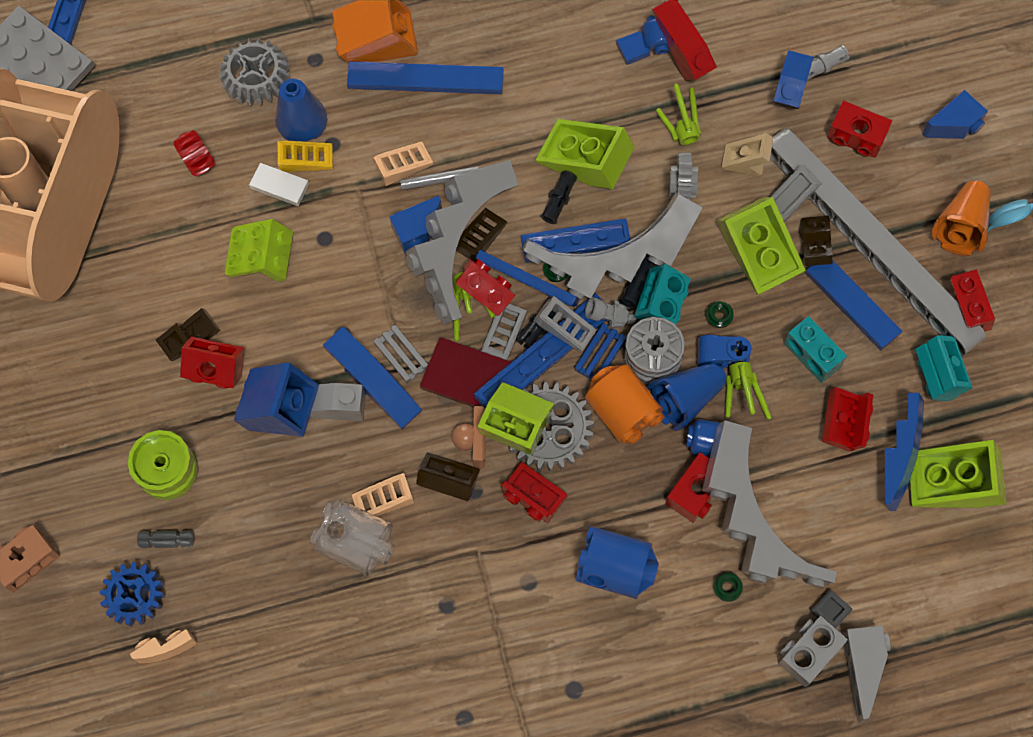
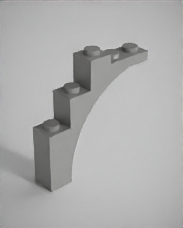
[406,160,519,325]
[523,192,703,299]
[702,420,837,588]

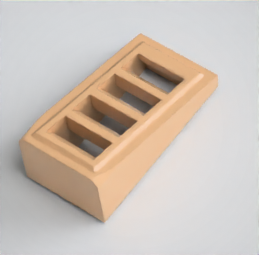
[373,141,434,186]
[352,473,414,522]

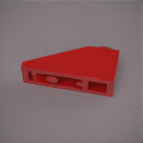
[651,0,717,80]

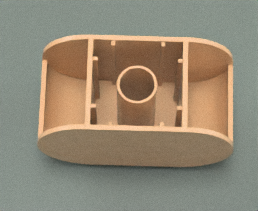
[0,68,120,302]

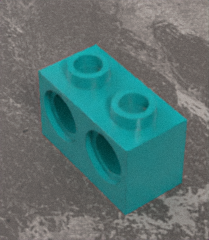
[634,264,691,325]
[784,316,847,384]

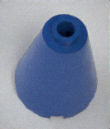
[275,78,328,142]
[648,363,727,431]

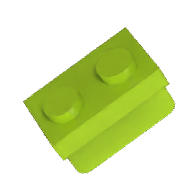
[225,219,293,282]

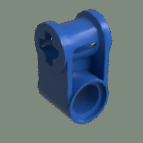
[698,335,752,368]

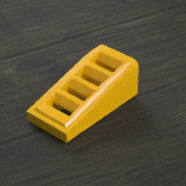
[277,141,333,172]

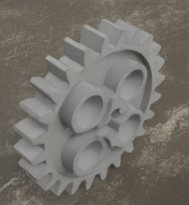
[510,382,594,473]

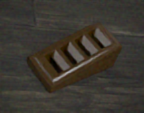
[456,208,507,262]

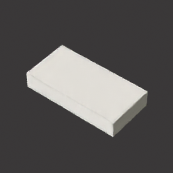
[249,163,309,206]

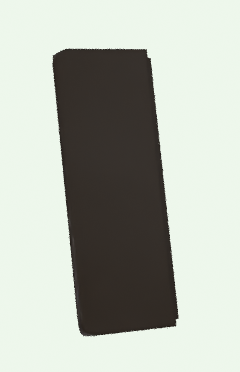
[416,452,480,501]

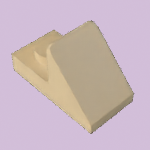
[722,133,773,176]

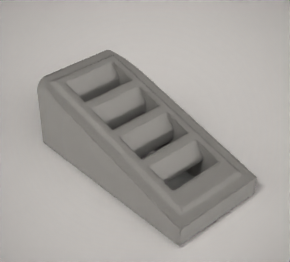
[533,296,596,352]
[481,304,528,360]

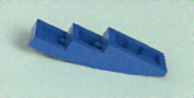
[323,327,422,429]
[885,393,924,511]

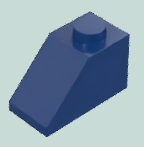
[774,50,814,108]
[922,90,988,139]
[389,195,442,254]

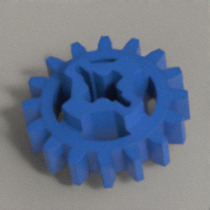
[99,562,165,627]

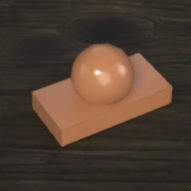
[452,406,486,468]

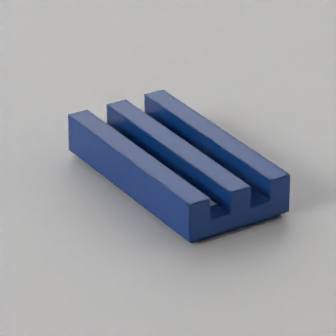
[575,323,627,380]

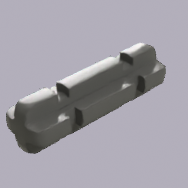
[137,531,194,548]

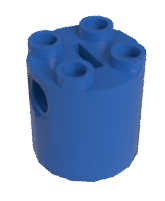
[576,526,659,599]

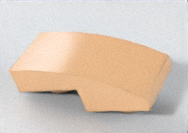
[130,629,198,664]

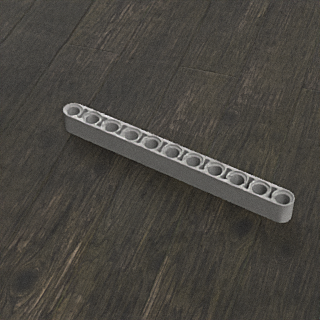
[770,128,986,356]

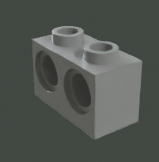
[779,616,848,688]

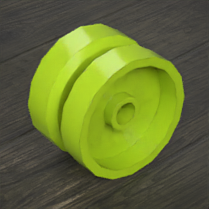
[127,430,198,500]

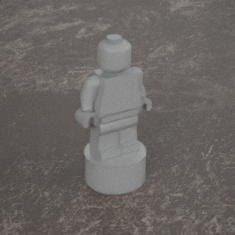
[585,297,637,327]

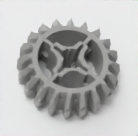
[219,38,290,107]

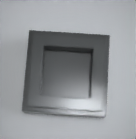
[811,590,853,628]

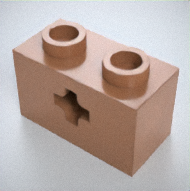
[0,524,60,593]

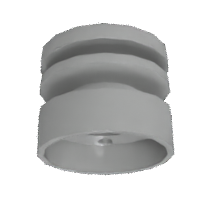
[624,317,685,387]

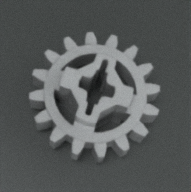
[669,152,698,200]

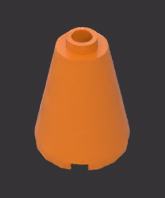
[932,181,991,256]

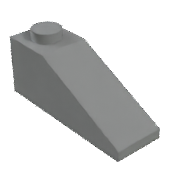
[309,383,366,421]
[842,626,891,723]

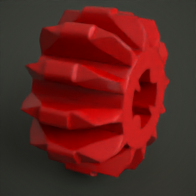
[174,130,215,177]

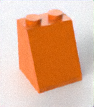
[332,0,418,63]

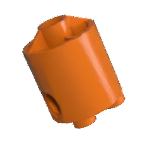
[585,364,665,445]

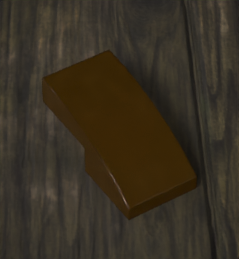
[802,215,833,266]
[156,308,221,361]

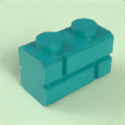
[915,335,973,401]

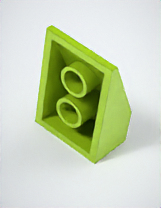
[536,119,635,189]
[716,197,806,295]
[910,440,1007,508]

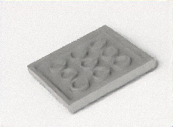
[0,5,95,91]

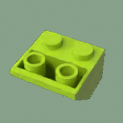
[477,382,555,456]

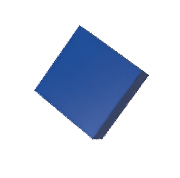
[616,31,651,65]

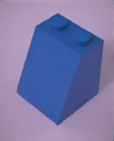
[234,363,319,437]

